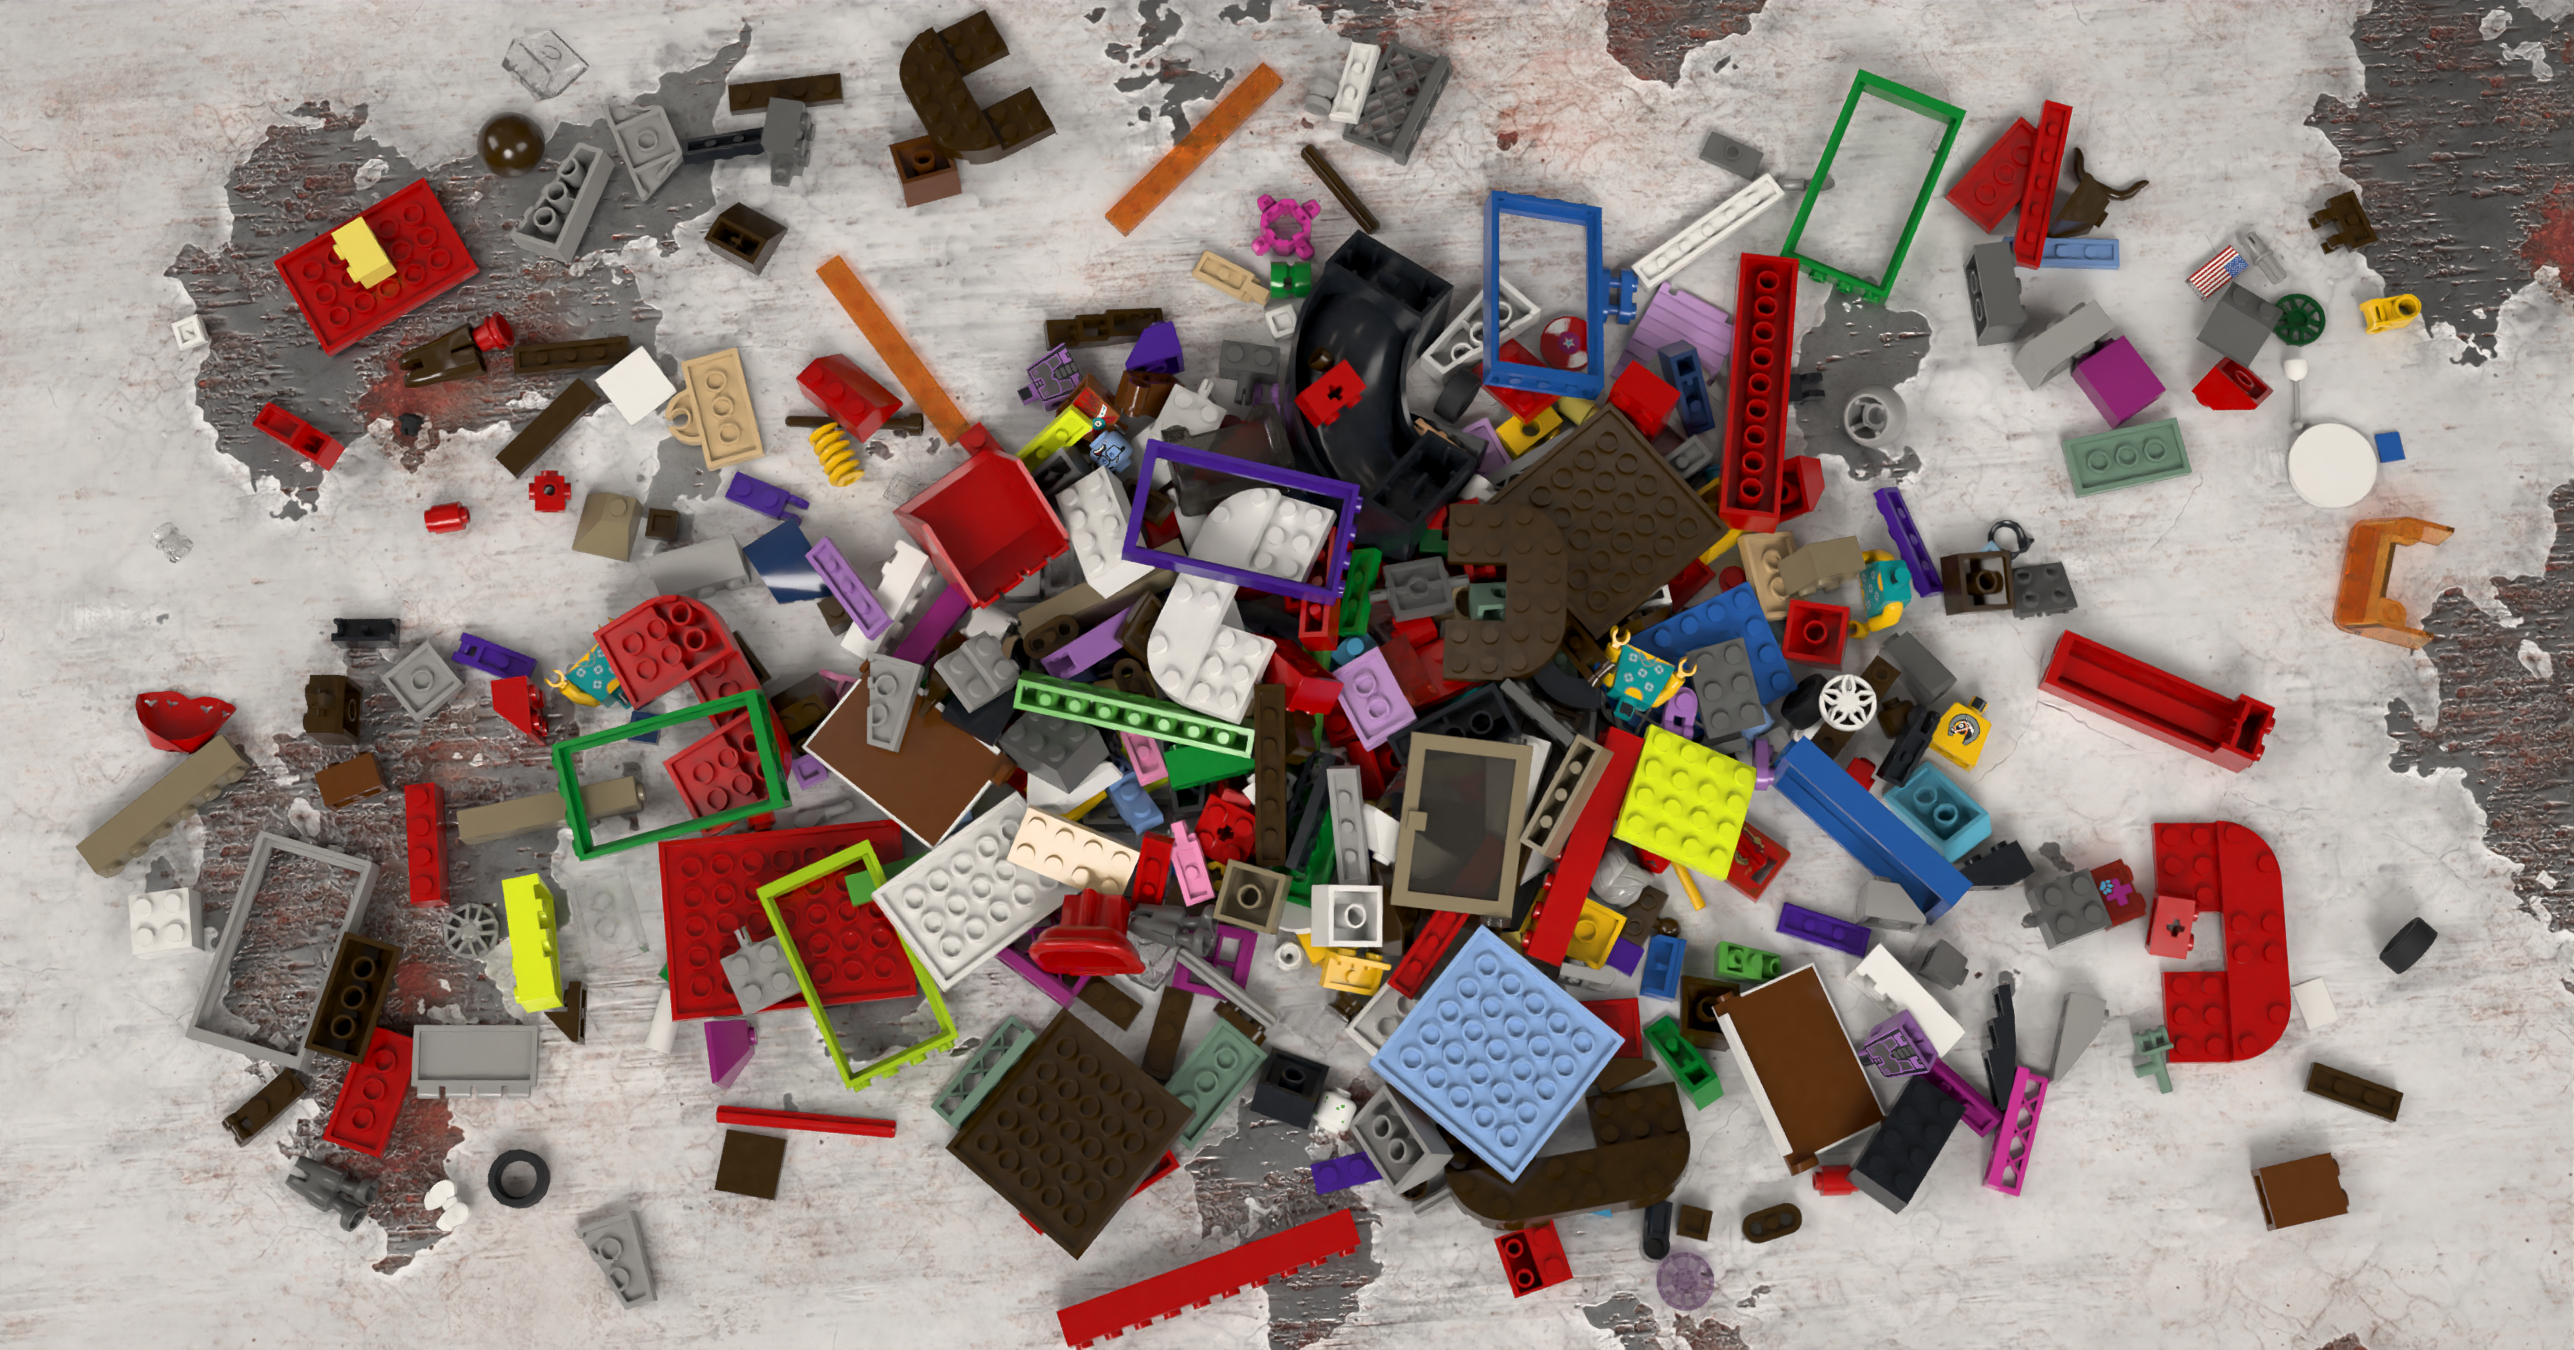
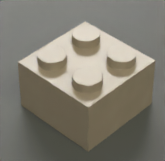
[1777,535,1867,598]
[1212,859,1293,935]

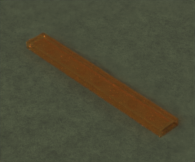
[816,255,972,447]

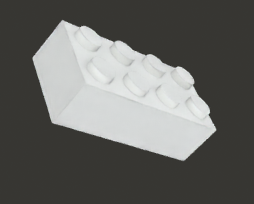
[1055,465,1155,599]

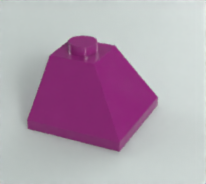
[704,1020,758,1089]

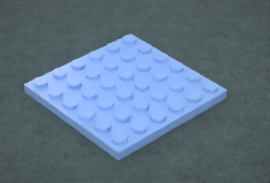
[1368,924,1625,1183]

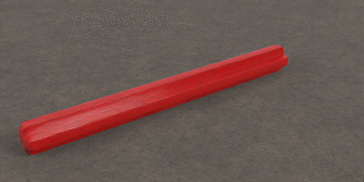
[716,1105,897,1138]

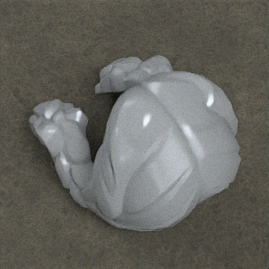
[1591,838,1657,908]

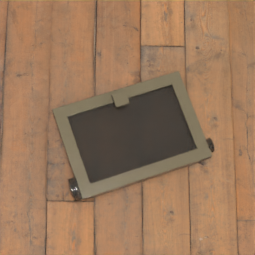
[1390,731,1534,928]

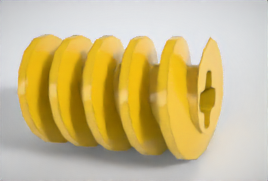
[808,422,865,487]

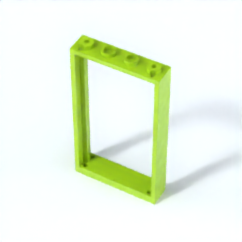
[756,839,959,1093]

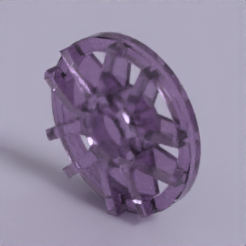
[1656,1252,1714,1311]

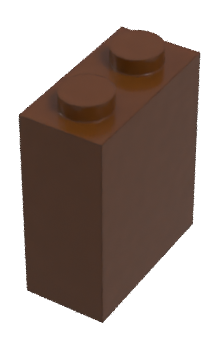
[2251,1152,2349,1231]

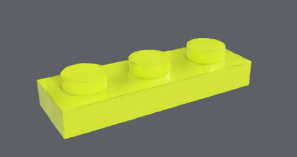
[1014,404,1093,473]

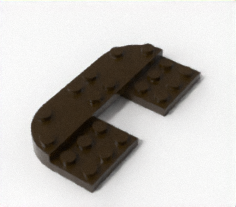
[1436,1081,1691,1231]

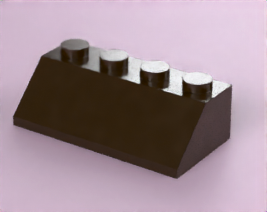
[304,931,403,1065]

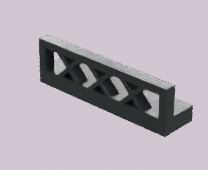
[1283,750,1346,874]

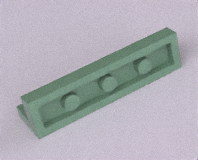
[931,1015,1038,1131]

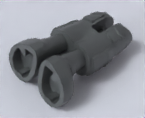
[1128,903,1219,957]
[285,1156,379,1232]

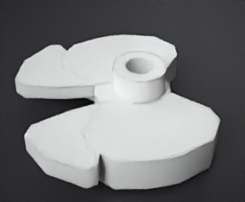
[424,1179,472,1231]

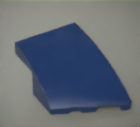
[743,517,833,605]

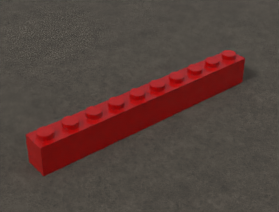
[1056,1208,1361,1350]

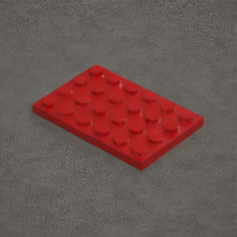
[273,177,480,357]

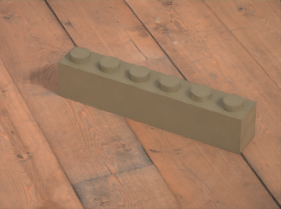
[76,733,251,879]

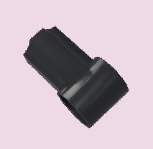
[1639,1200,1673,1263]

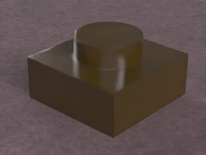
[645,508,680,542]
[1676,1204,1713,1242]

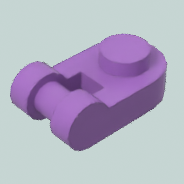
[1659,687,1698,741]

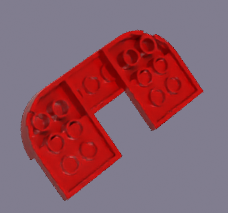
[593,595,792,837]
[2151,820,2291,1064]

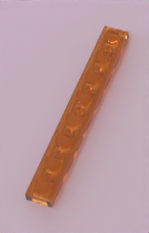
[1105,62,1283,237]

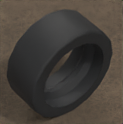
[1433,367,1483,425]
[1780,673,1837,730]
[2379,917,2438,974]
[488,1149,550,1209]

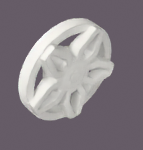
[1819,674,1877,731]

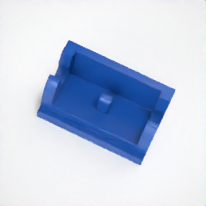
[1639,934,1687,1003]

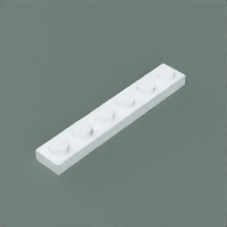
[1631,172,1785,292]

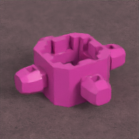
[1251,194,1321,261]

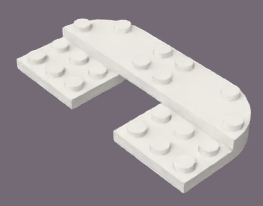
[1147,488,1337,725]

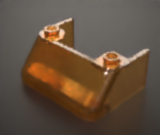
[2332,517,2455,650]

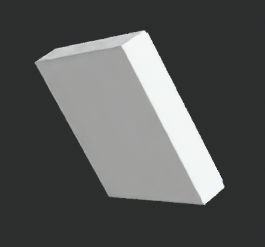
[595,346,678,427]

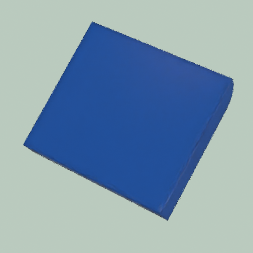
[2374,431,2406,463]

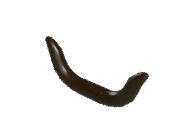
[2074,147,2149,201]

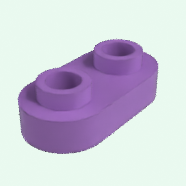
[1752,738,1774,791]

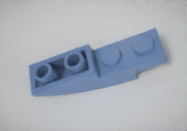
[1104,752,1164,835]

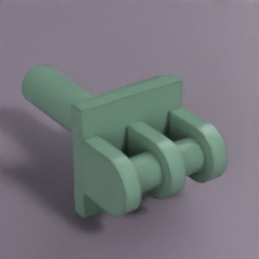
[2133,1025,2174,1094]

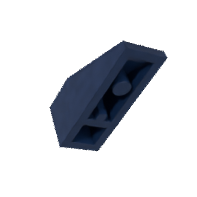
[1657,339,1716,437]

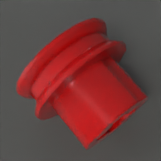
[472,311,515,352]

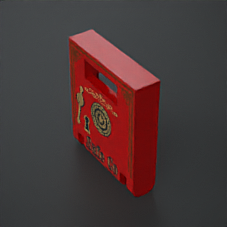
[1724,820,1792,904]

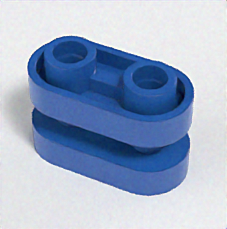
[1603,267,1638,325]

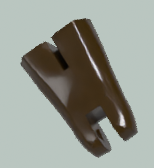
[398,323,488,388]

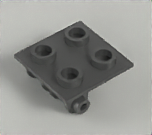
[2012,562,2078,620]

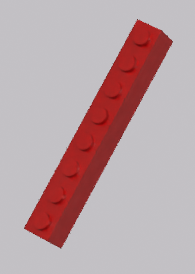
[1520,726,1645,967]

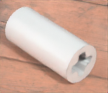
[644,989,681,1055]

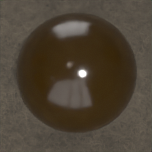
[477,112,545,178]

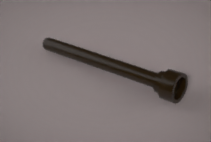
[785,413,924,436]

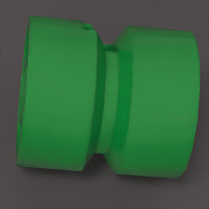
[1271,261,1311,299]

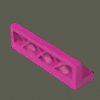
[1982,1066,2049,1197]

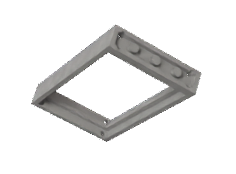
[185,828,381,1073]

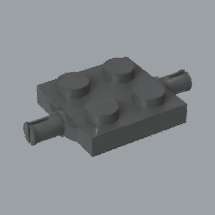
[1367,556,1470,622]

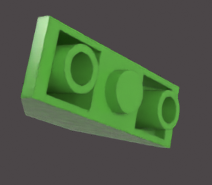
[1713,941,1782,984]

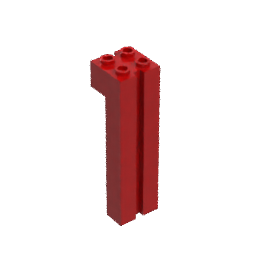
[2038,629,2276,774]

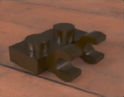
[2308,190,2378,255]

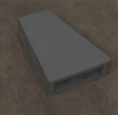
[1879,631,1957,708]

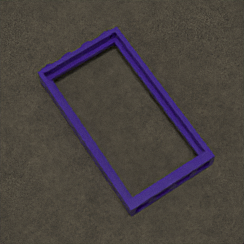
[1121,438,1363,606]

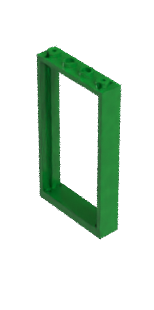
[1779,68,1967,305]
[551,689,793,862]

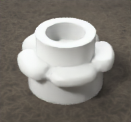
[1275,941,1304,971]

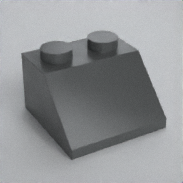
[2196,282,2284,369]

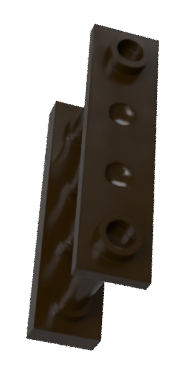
[1810,655,1901,760]

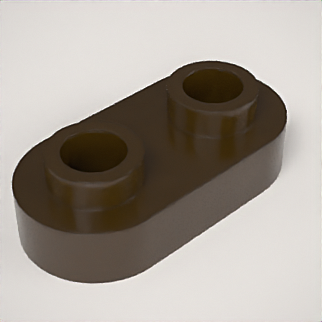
[1023,614,1080,659]
[1112,657,1156,699]
[1212,999,1267,1048]
[1741,1203,1802,1244]

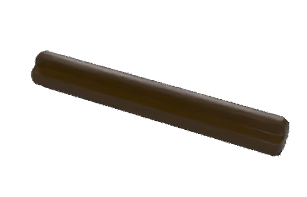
[1301,144,1380,235]

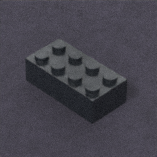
[1845,1074,1967,1215]

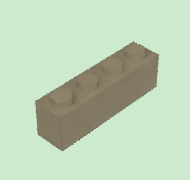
[1519,734,1614,860]

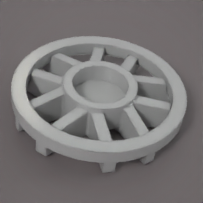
[443,903,500,959]

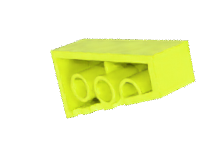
[502,873,563,1013]

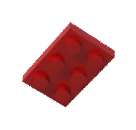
[1471,338,1562,425]

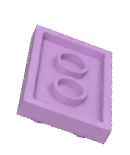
[1332,646,1419,752]

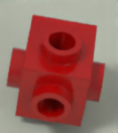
[529,470,571,513]

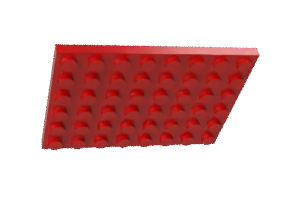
[658,819,917,1022]

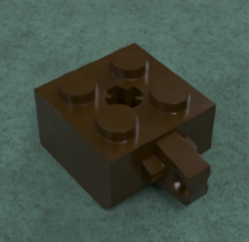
[303,675,363,746]

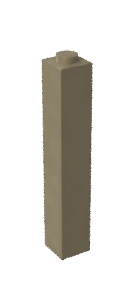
[1017,538,1187,649]
[456,776,647,845]

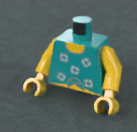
[1849,549,1912,640]
[544,617,632,709]
[1600,626,1697,721]

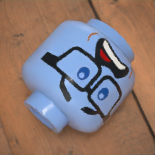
[1089,430,1133,474]

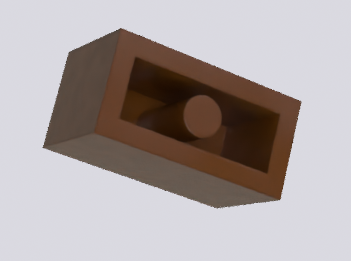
[314,751,390,812]

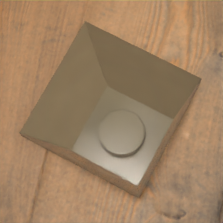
[572,492,644,563]

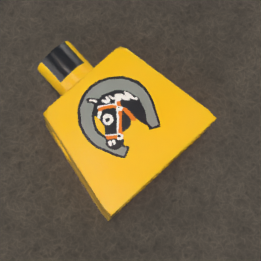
[1928,696,1992,773]

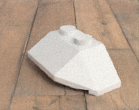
[1362,802,1461,880]

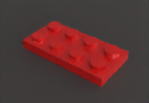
[1945,116,2065,235]
[322,1027,413,1159]

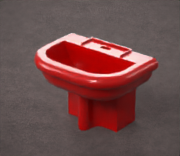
[1028,888,1146,976]

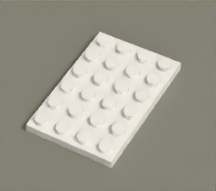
[871,791,1083,992]

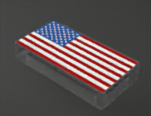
[2185,245,2250,302]

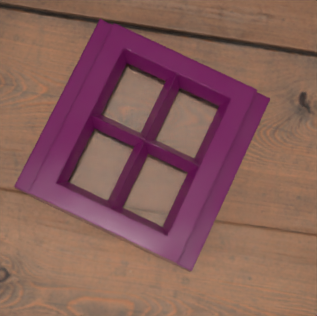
[1171,924,1258,1001]

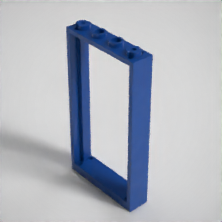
[1483,190,1604,401]

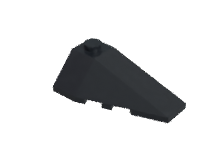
[1387,682,1523,766]

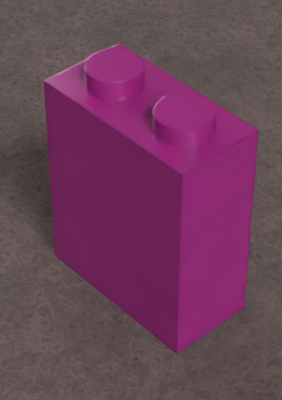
[2071,335,2166,430]

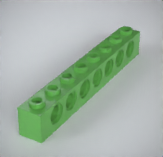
[1013,670,1255,759]

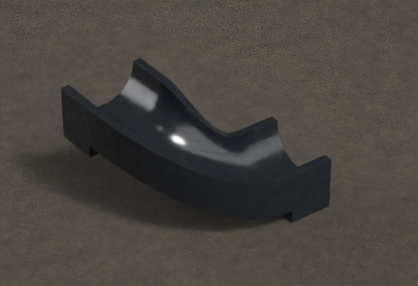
[1283,229,1477,565]

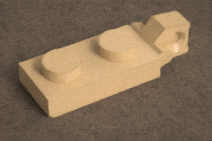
[1191,250,1271,306]

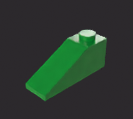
[1164,744,1255,791]
[1643,1015,1724,1111]

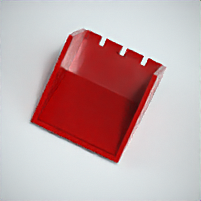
[893,446,1070,610]

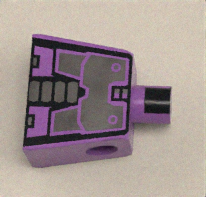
[1017,343,1083,411]
[1858,1009,1939,1078]

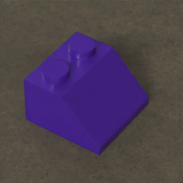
[1125,321,1185,375]

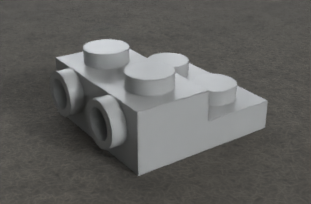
[934,630,1020,713]

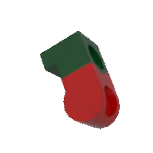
[1419,506,1448,559]

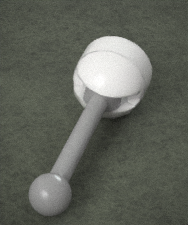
[2284,360,2308,430]

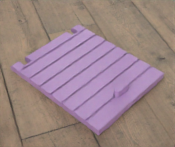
[1610,281,1732,387]

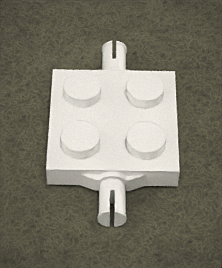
[1149,379,1228,468]

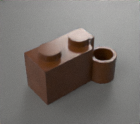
[1114,370,1185,419]

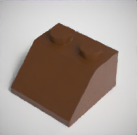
[889,135,962,208]

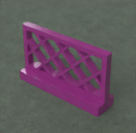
[993,911,1091,1010]

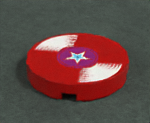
[1540,316,1587,372]

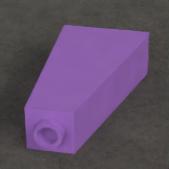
[1041,603,1135,679]

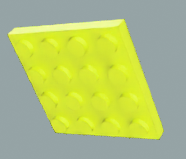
[1613,724,1756,882]

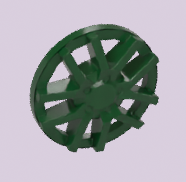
[2272,294,2326,347]

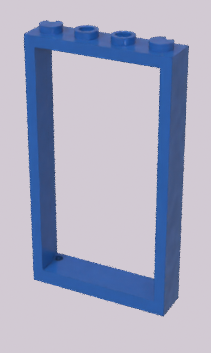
[1772,735,1973,926]

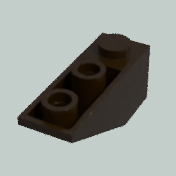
[1368,861,1415,956]

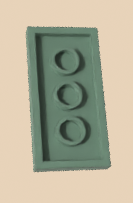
[2061,417,2192,499]
[1164,1017,1269,1151]

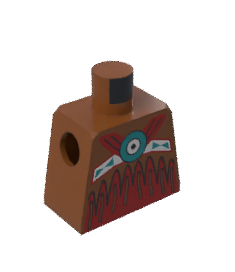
[1055,372,1128,442]

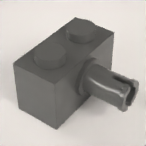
[1219,340,1281,406]

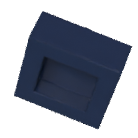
[627,711,661,746]

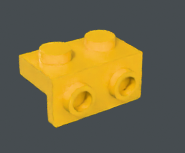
[1319,947,1392,996]

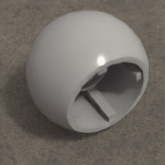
[1843,385,1907,448]

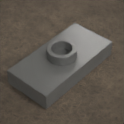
[1699,131,1764,181]

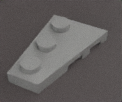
[867,651,925,753]
[574,1211,658,1310]

